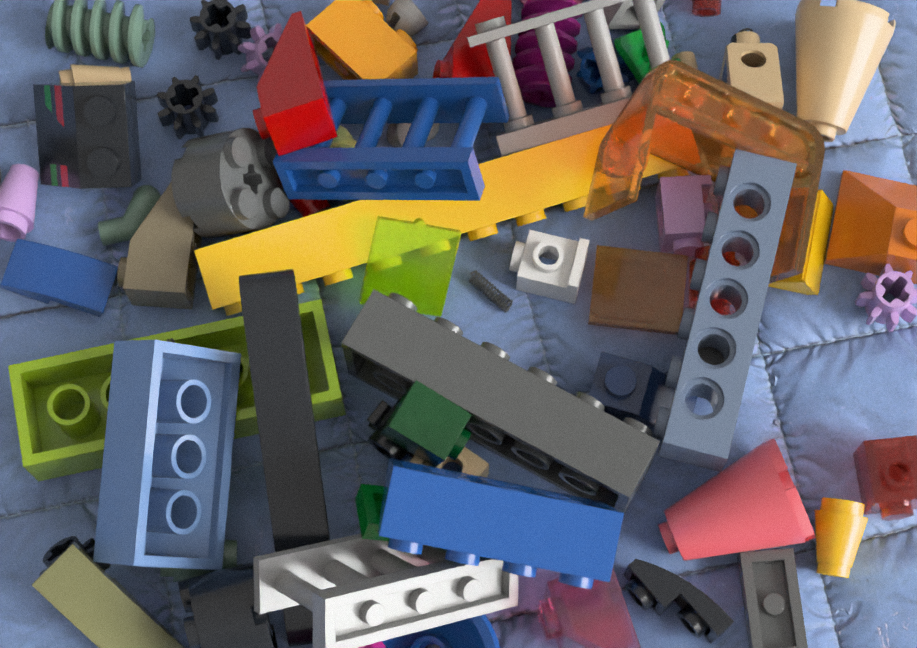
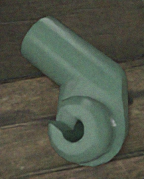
[98,185,161,246]

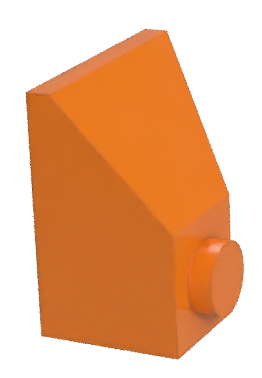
[824,170,917,284]

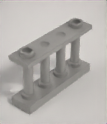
[467,0,699,156]
[253,534,518,648]

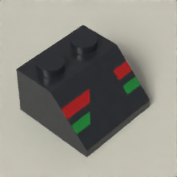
[33,81,142,189]

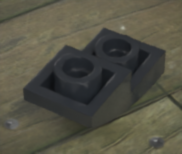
[624,559,734,643]

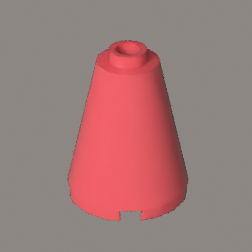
[658,439,816,561]

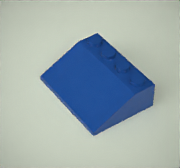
[378,458,624,589]

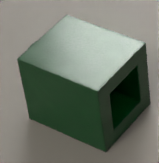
[380,380,472,467]

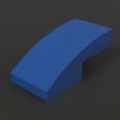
[0,239,118,317]

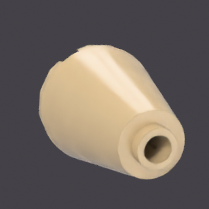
[795,0,896,142]

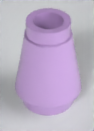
[0,164,39,242]

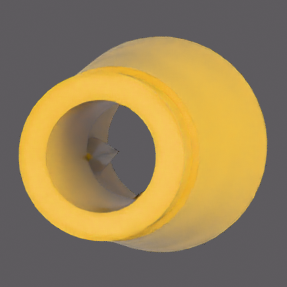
[814,497,868,578]

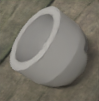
[386,0,428,37]

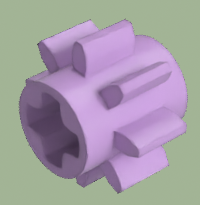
[238,23,282,82]
[855,264,917,332]

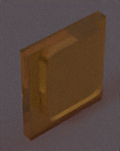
[588,245,688,335]

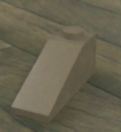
[117,183,202,310]

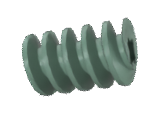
[45,0,155,68]

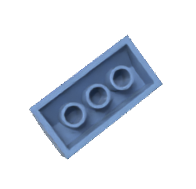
[93,340,241,570]

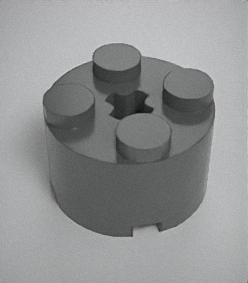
[171,128,289,238]

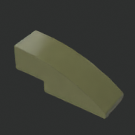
[32,542,186,648]

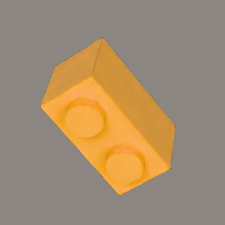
[306,0,418,80]

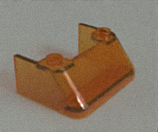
[583,60,825,284]

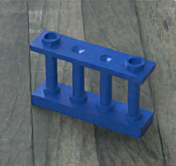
[273,77,510,201]

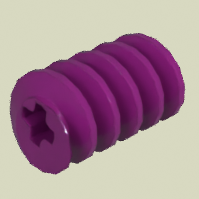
[512,0,583,108]

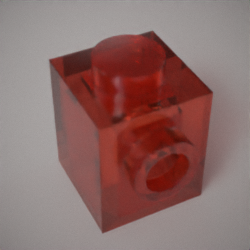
[853,435,917,521]

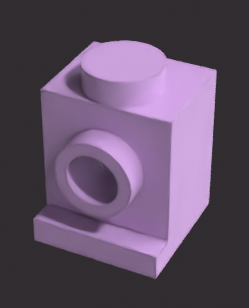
[655,175,713,257]

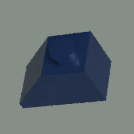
[589,352,698,440]

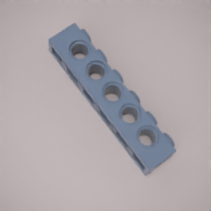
[652,149,797,472]

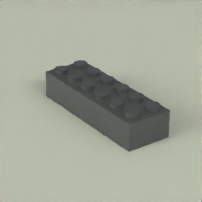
[341,289,660,516]

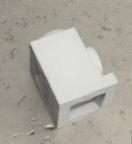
[509,229,590,304]

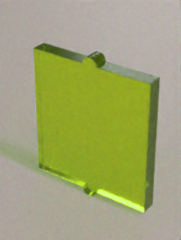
[358,216,462,317]

